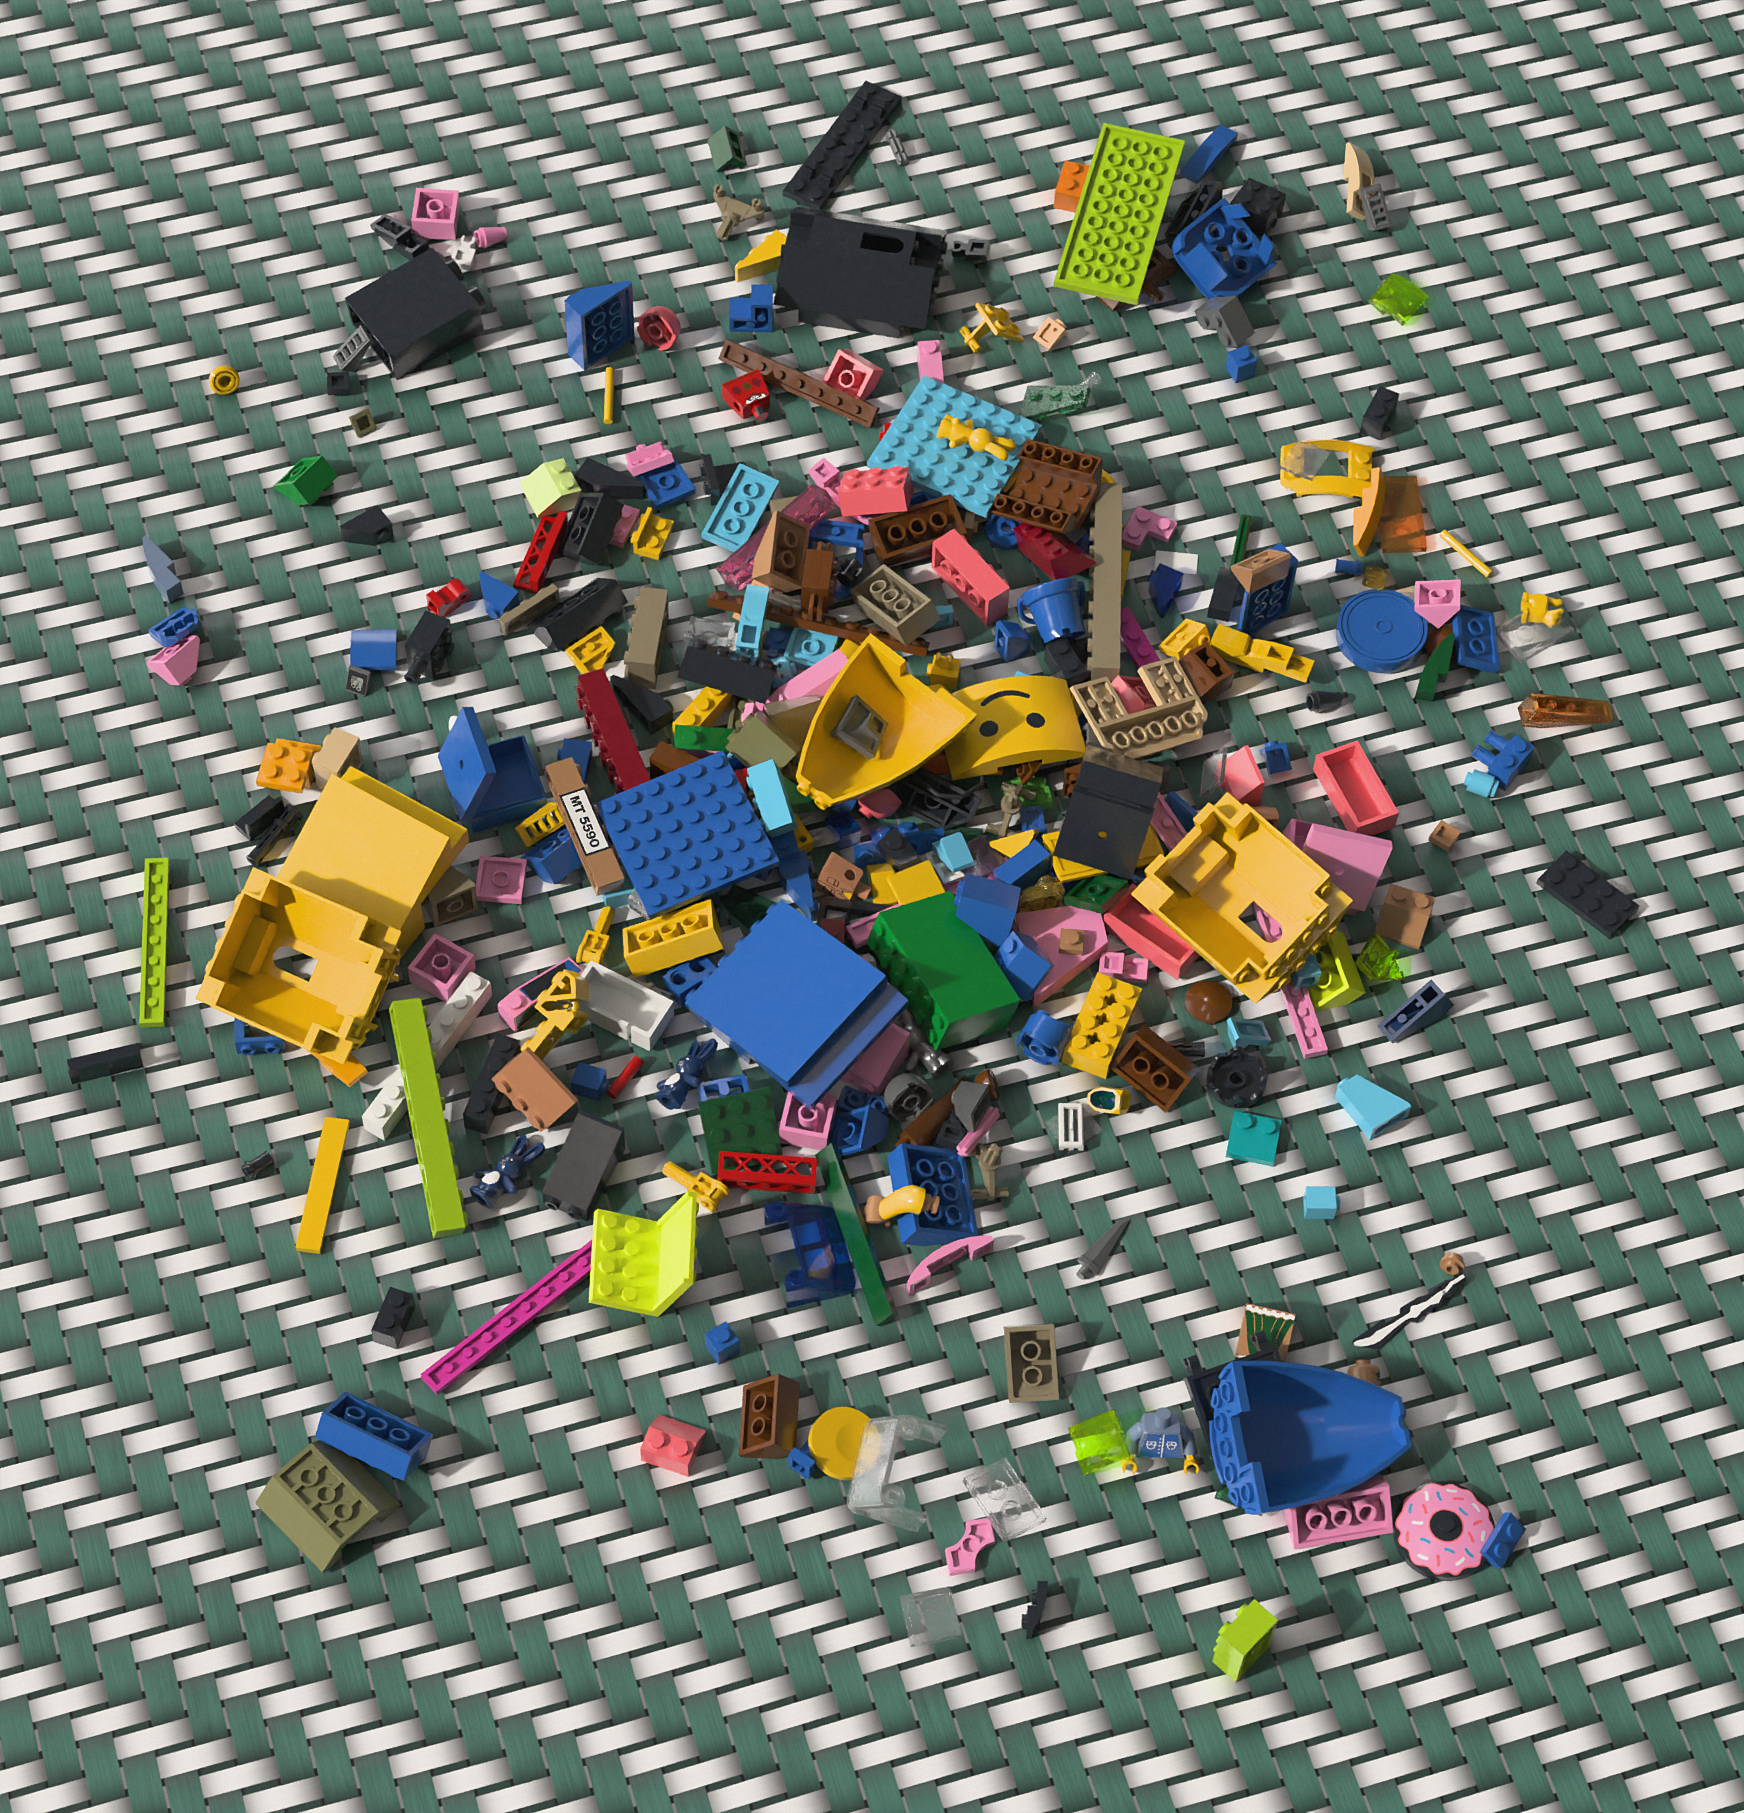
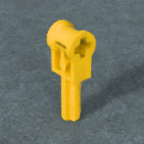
[576,906,616,965]
[662,1162,730,1212]

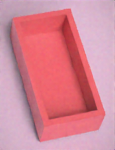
[1313,740,1399,836]
[1103,883,1200,981]

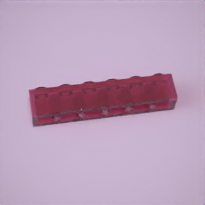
[716,484,836,591]

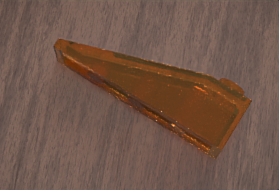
[1517,693,1613,728]

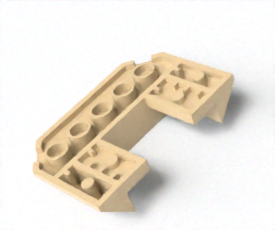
[1070,657,1208,760]

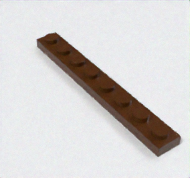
[718,339,880,428]

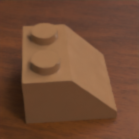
[1374,884,1435,950]

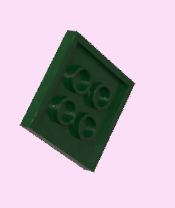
[697,1087,783,1174]

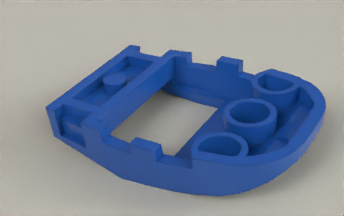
[800,518,864,601]

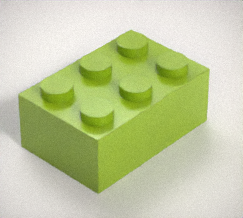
[1212,1599,1278,1682]

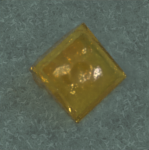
[1013,875,1065,922]

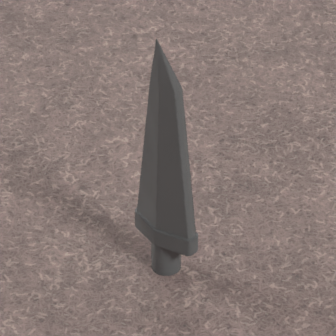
[1076,1218,1131,1280]

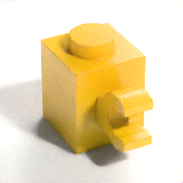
[926,652,961,690]

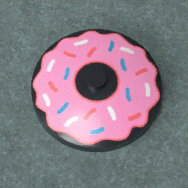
[1393,1481,1495,1581]

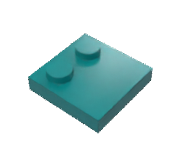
[1225,1111,1282,1167]

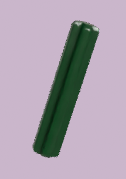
[1230,514,1252,569]

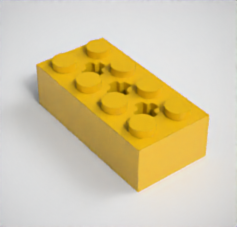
[1061,972,1142,1079]

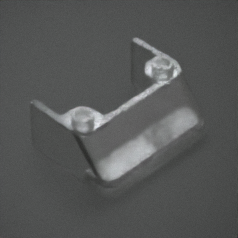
[847,1415,948,1532]

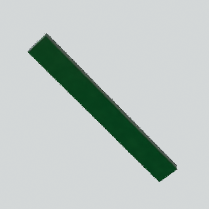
[815,1143,898,1326]

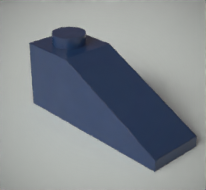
[1378,979,1454,1044]

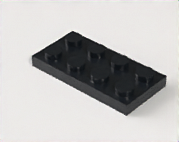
[1536,850,1640,939]

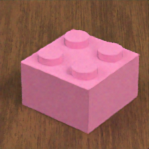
[411,188,460,240]
[408,933,476,1003]
[779,1092,837,1151]

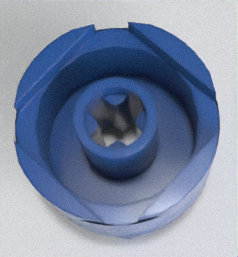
[1016,1010,1071,1066]

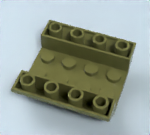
[255,1440,401,1574]

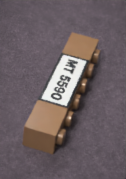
[544,757,626,896]

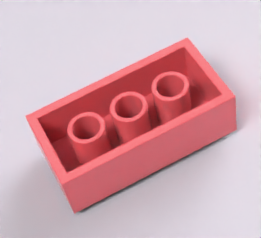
[931,529,1010,627]

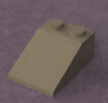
[1003,1323,1059,1403]

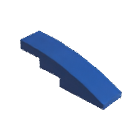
[1179,125,1239,184]

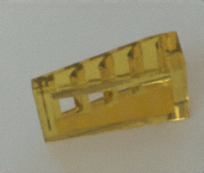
[1362,565,1390,591]

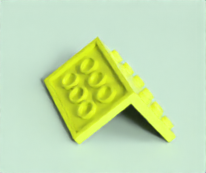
[589,1191,699,1317]

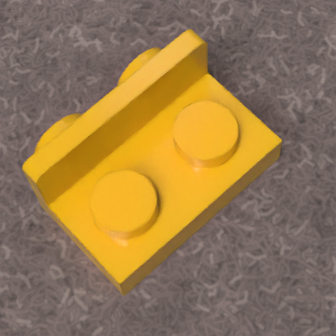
[631,507,674,560]
[1158,619,1211,661]

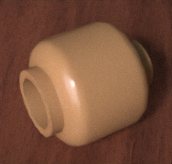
[1347,1360,1381,1387]

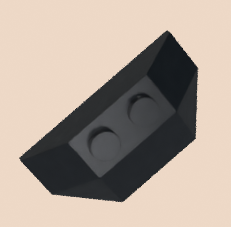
[1164,181,1223,249]
[893,767,982,831]

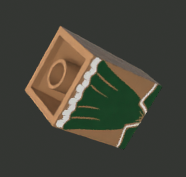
[1234,1303,1296,1362]

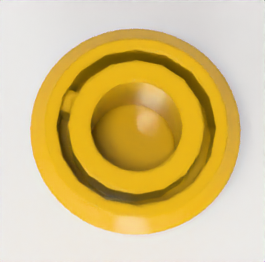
[209,365,240,395]

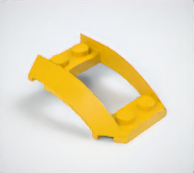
[1280,439,1375,498]

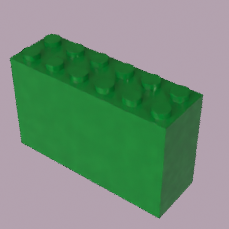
[867,891,1021,1051]

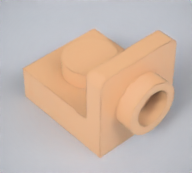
[1033,317,1069,352]

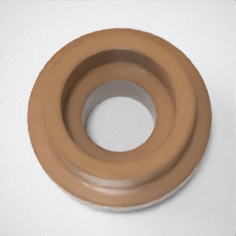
[1440,1252,1465,1275]

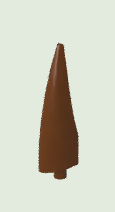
[895,1075,967,1148]

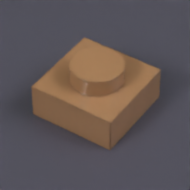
[964,510,979,541]
[1428,820,1461,852]
[1059,928,1085,956]

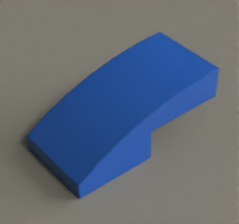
[1019,805,1047,849]

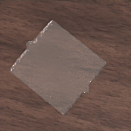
[1280,440,1330,481]
[1200,747,1228,798]
[1045,1101,1102,1154]

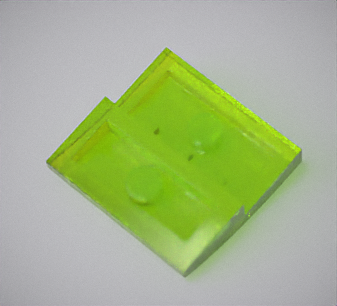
[1368,273,1429,326]
[1068,1409,1130,1475]

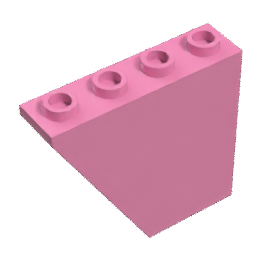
[1011,906,1108,1006]

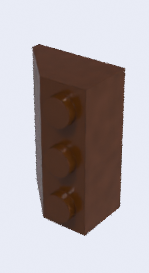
[1110,1024,1201,1113]
[739,1373,800,1459]

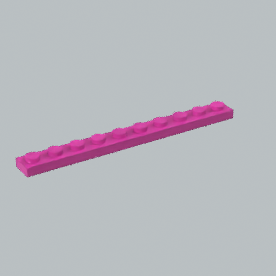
[420,1240,592,1395]

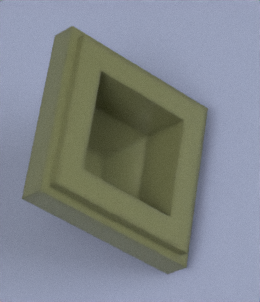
[349,408,377,437]

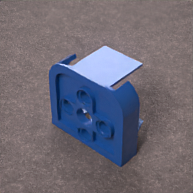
[1172,197,1278,300]

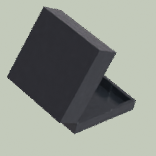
[1053,745,1163,879]

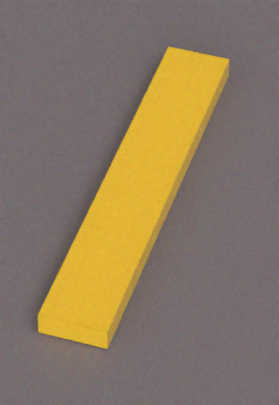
[295,1117,350,1254]

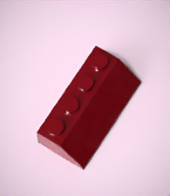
[1013,522,1096,580]

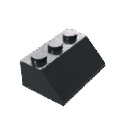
[556,493,624,565]

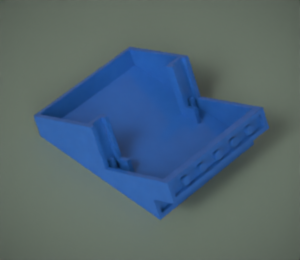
[685,900,909,1111]

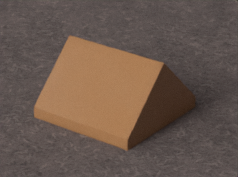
[1230,549,1291,594]

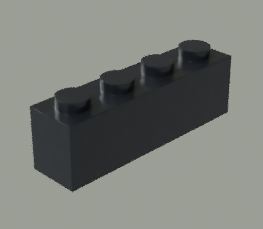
[463,1033,521,1134]

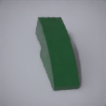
[1415,633,1455,702]

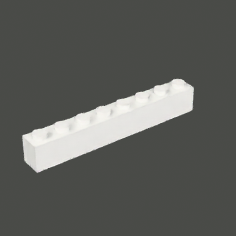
[362,971,492,1141]

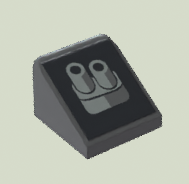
[345,665,373,697]

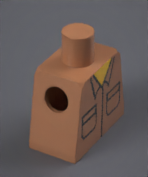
[815,852,872,900]

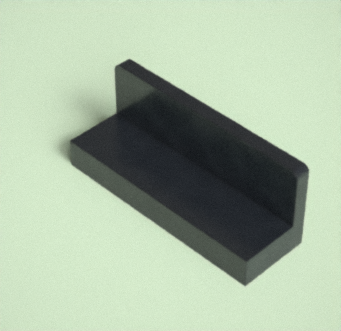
[66,1043,144,1084]

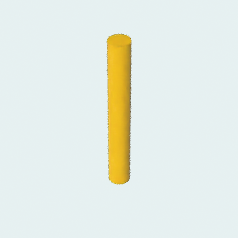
[604,367,614,425]
[1440,530,1493,578]

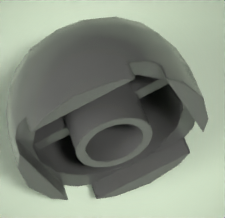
[884,1073,933,1122]

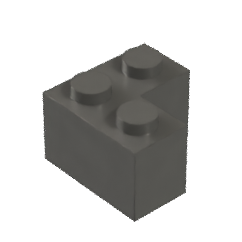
[1194,296,1255,347]

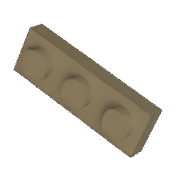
[499,584,560,636]

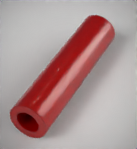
[606,1056,644,1099]

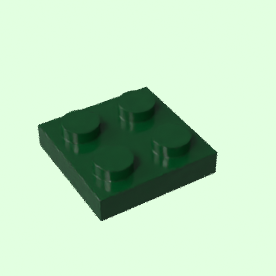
[1063,875,1129,914]

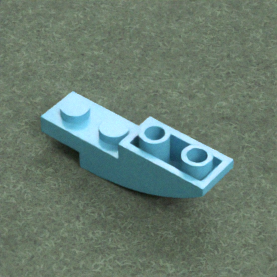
[735,584,770,659]

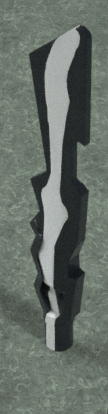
[1352,1273,1466,1350]

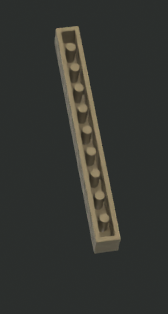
[1087,483,1122,681]

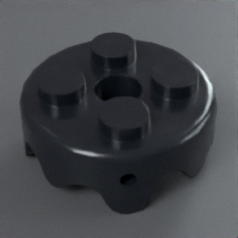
[1206,1046,1268,1108]

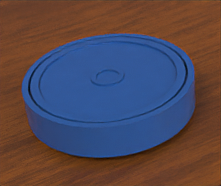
[1336,589,1428,673]

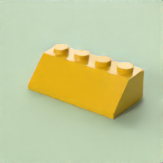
[623,899,723,978]

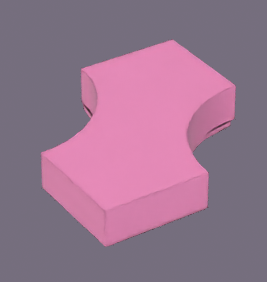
[945,1518,996,1576]

